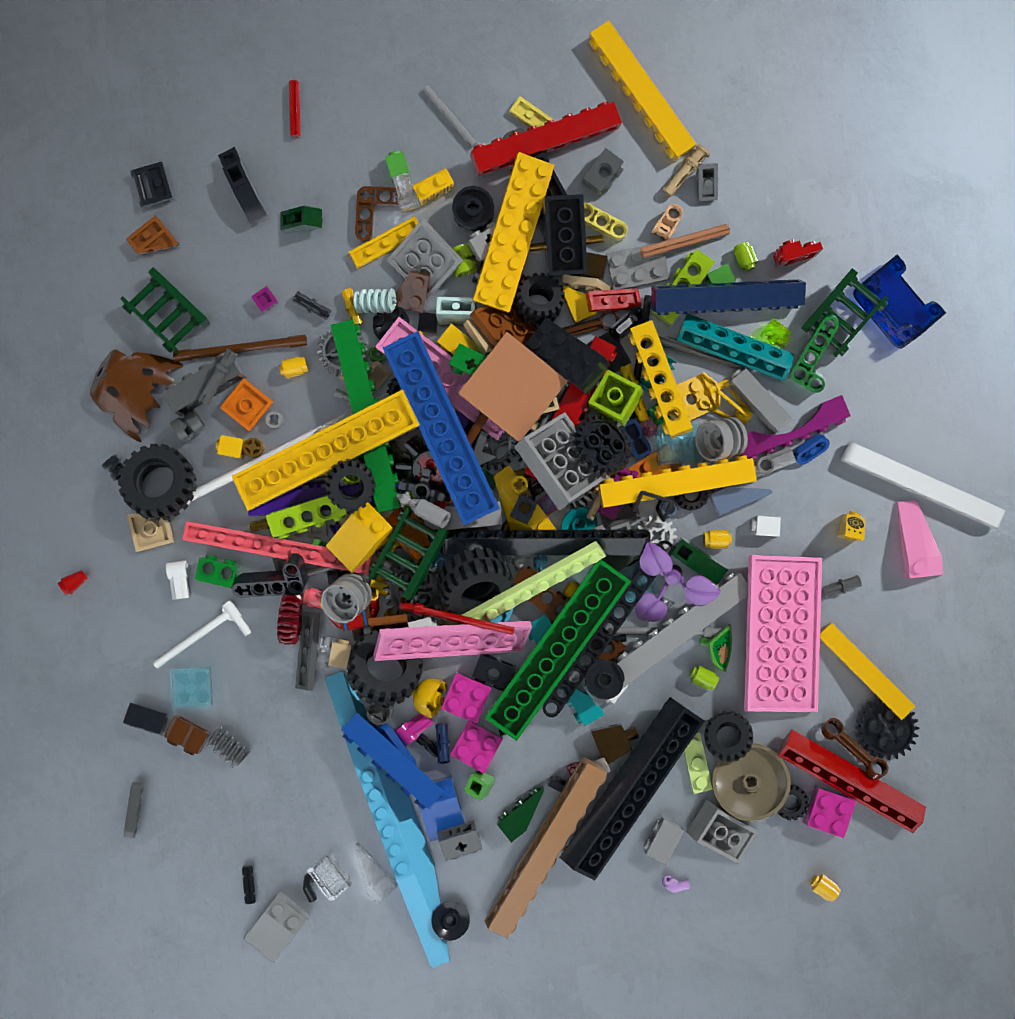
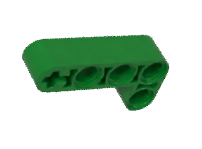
[791,314,839,393]

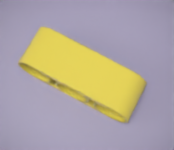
[584,203,628,242]

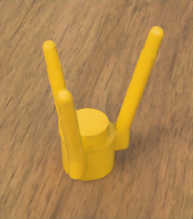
[712,388,754,425]

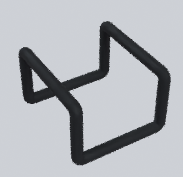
[628,491,673,522]

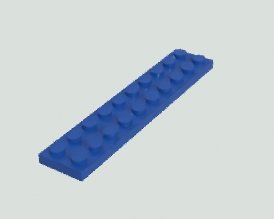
[383,331,500,525]

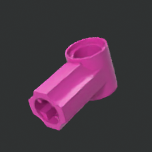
[395,713,434,747]

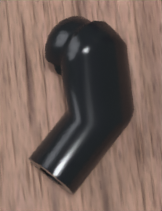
[303,872,317,903]

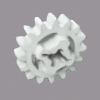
[637,515,677,551]

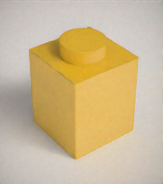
[215,435,246,459]

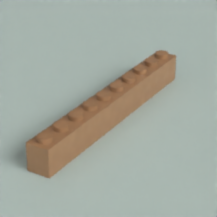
[484,757,607,939]

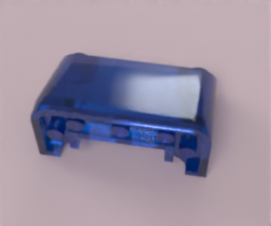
[853,254,946,349]

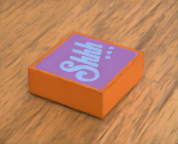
[536,494,558,516]

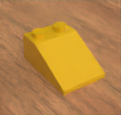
[326,502,394,573]

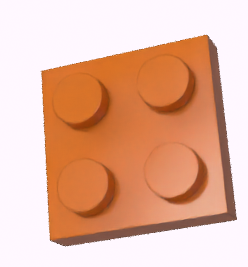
[220,378,274,432]

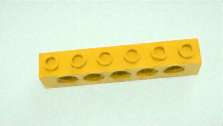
[628,320,693,439]

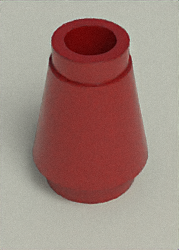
[57,570,88,596]

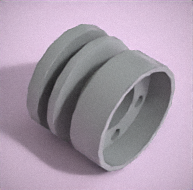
[695,417,748,461]
[321,573,372,623]

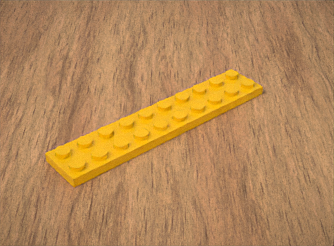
[232,390,420,511]

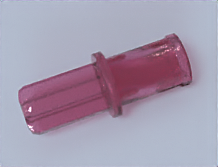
[642,420,657,438]

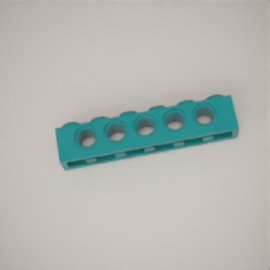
[677,313,794,381]

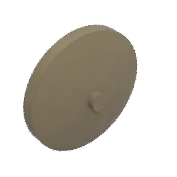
[712,743,791,822]

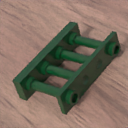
[120,267,210,355]
[801,268,888,357]
[369,508,450,600]

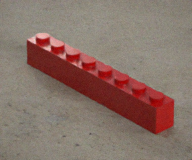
[470,101,622,177]
[524,336,617,482]
[778,729,926,833]

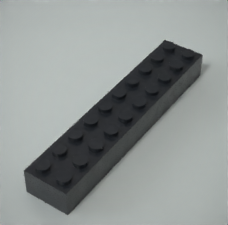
[559,697,705,881]

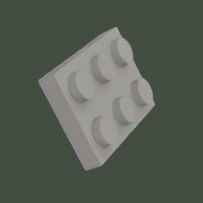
[606,243,670,290]

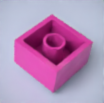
[441,672,492,724]
[450,721,503,773]
[803,786,856,838]

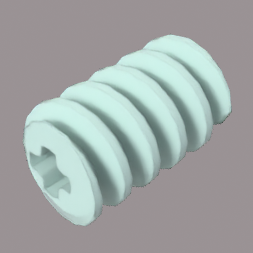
[354,289,396,313]

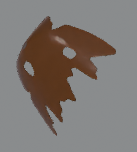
[90,349,183,442]

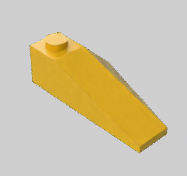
[493,465,556,530]

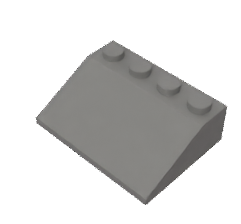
[514,412,609,511]

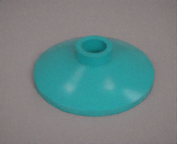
[561,507,598,530]

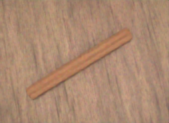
[640,224,730,258]

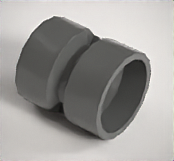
[170,409,207,443]
[367,702,394,725]

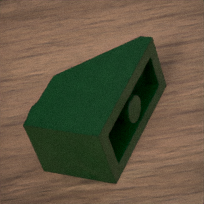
[280,206,323,231]

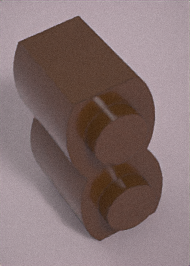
[164,715,211,755]

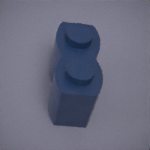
[621,419,651,461]

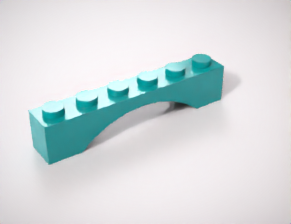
[528,614,605,726]

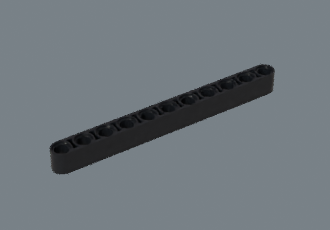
[440,529,651,556]
[542,540,674,718]

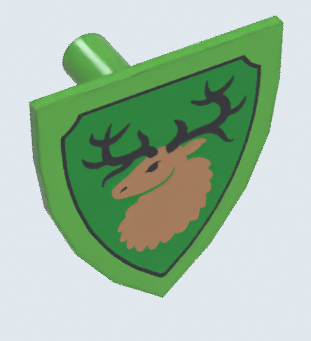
[700,624,732,672]

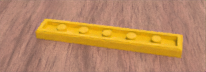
[820,623,916,720]

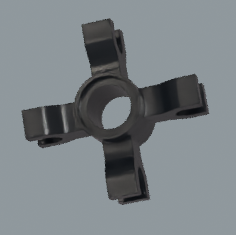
[398,466,447,513]

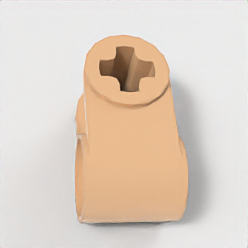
[651,204,683,241]

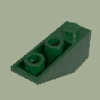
[672,536,728,584]
[497,786,544,843]

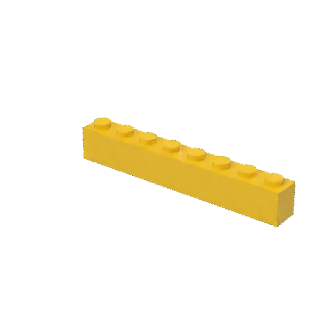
[589,20,696,161]
[598,455,757,508]

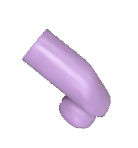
[662,875,690,893]

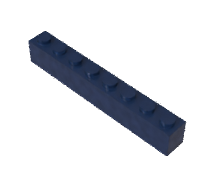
[651,279,806,315]

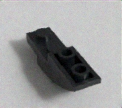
[218,147,268,224]

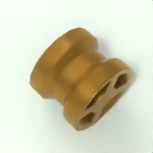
[243,438,264,458]

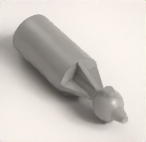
[396,491,451,528]

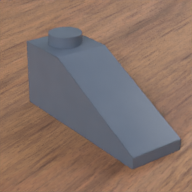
[708,487,773,516]

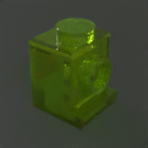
[759,318,792,348]

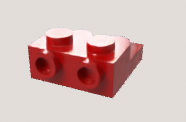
[773,239,823,268]

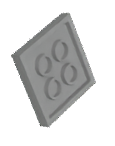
[387,219,464,301]

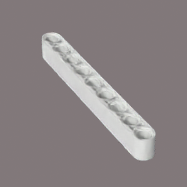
[841,442,1005,529]

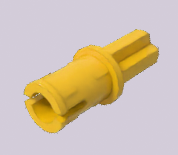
[341,288,364,325]

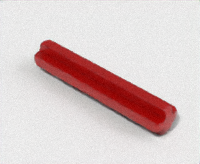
[289,80,301,137]

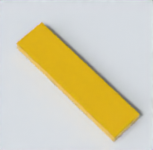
[348,216,419,269]

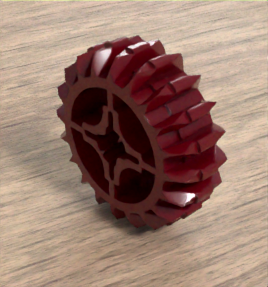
[277,594,303,645]

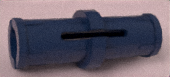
[435,723,450,764]

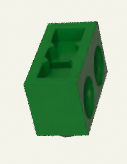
[194,554,240,589]

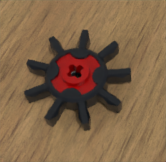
[396,441,452,503]

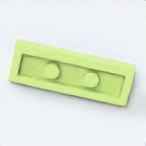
[684,732,713,794]

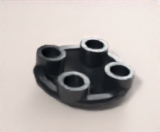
[373,306,411,340]

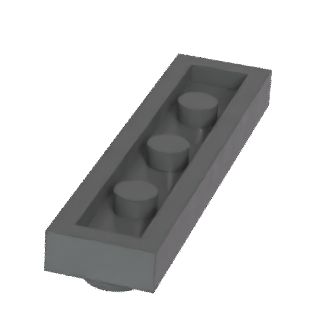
[295,612,321,691]

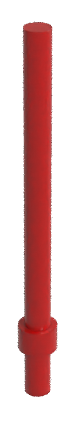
[399,602,515,635]

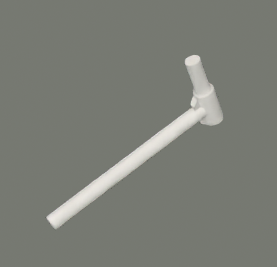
[153,600,252,669]

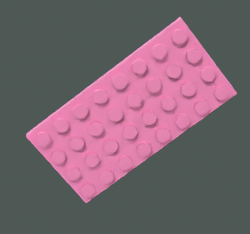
[744,555,822,712]

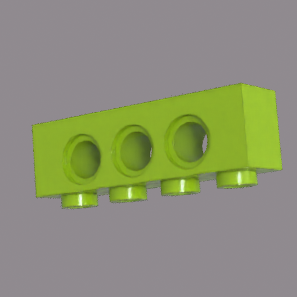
[651,249,715,327]
[266,491,348,539]

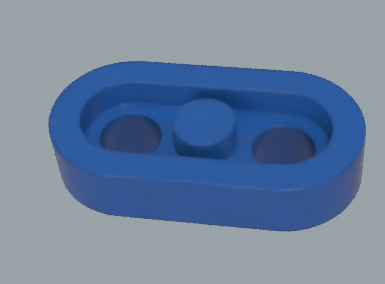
[793,434,830,465]

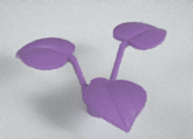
[635,542,721,622]

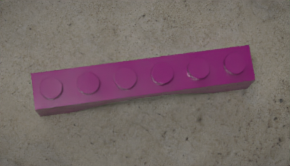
[740,395,851,460]

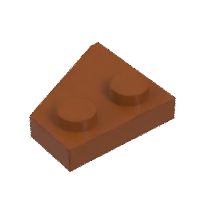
[126,215,180,255]

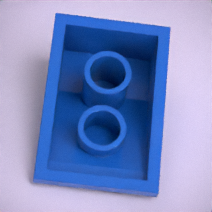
[418,775,465,842]

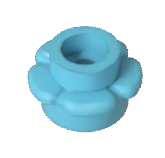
[533,555,548,572]

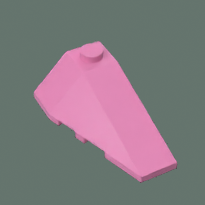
[897,500,943,578]

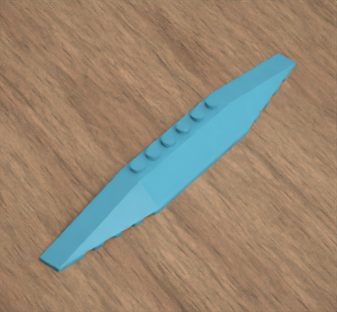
[325,671,450,968]

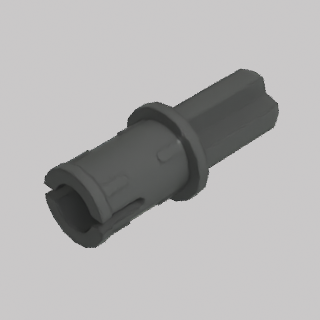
[822,575,862,597]

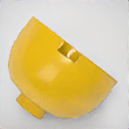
[412,678,447,718]

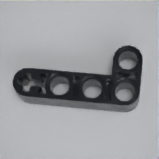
[232,553,308,598]

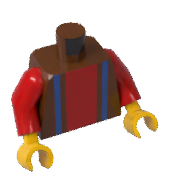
[320,588,380,641]

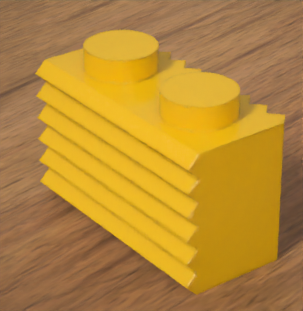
[412,168,455,206]

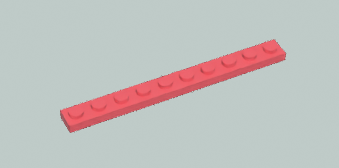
[182,521,373,575]

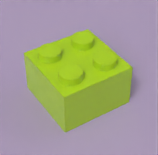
[588,370,644,426]

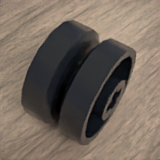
[452,186,494,233]

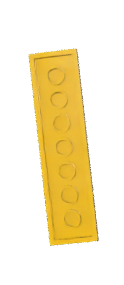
[472,152,555,313]

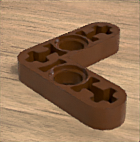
[355,186,413,243]

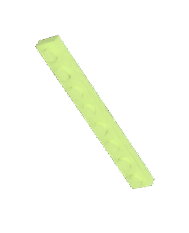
[463,541,606,621]

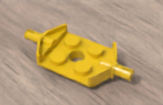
[654,372,731,421]

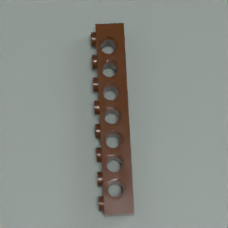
[514,566,628,663]

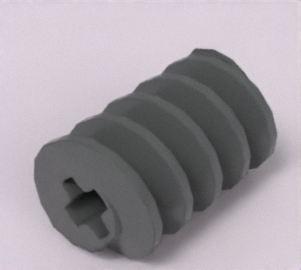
[207,726,250,768]

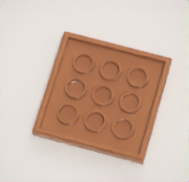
[458,332,568,442]

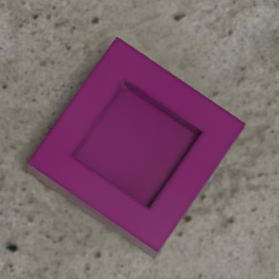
[251,286,278,313]

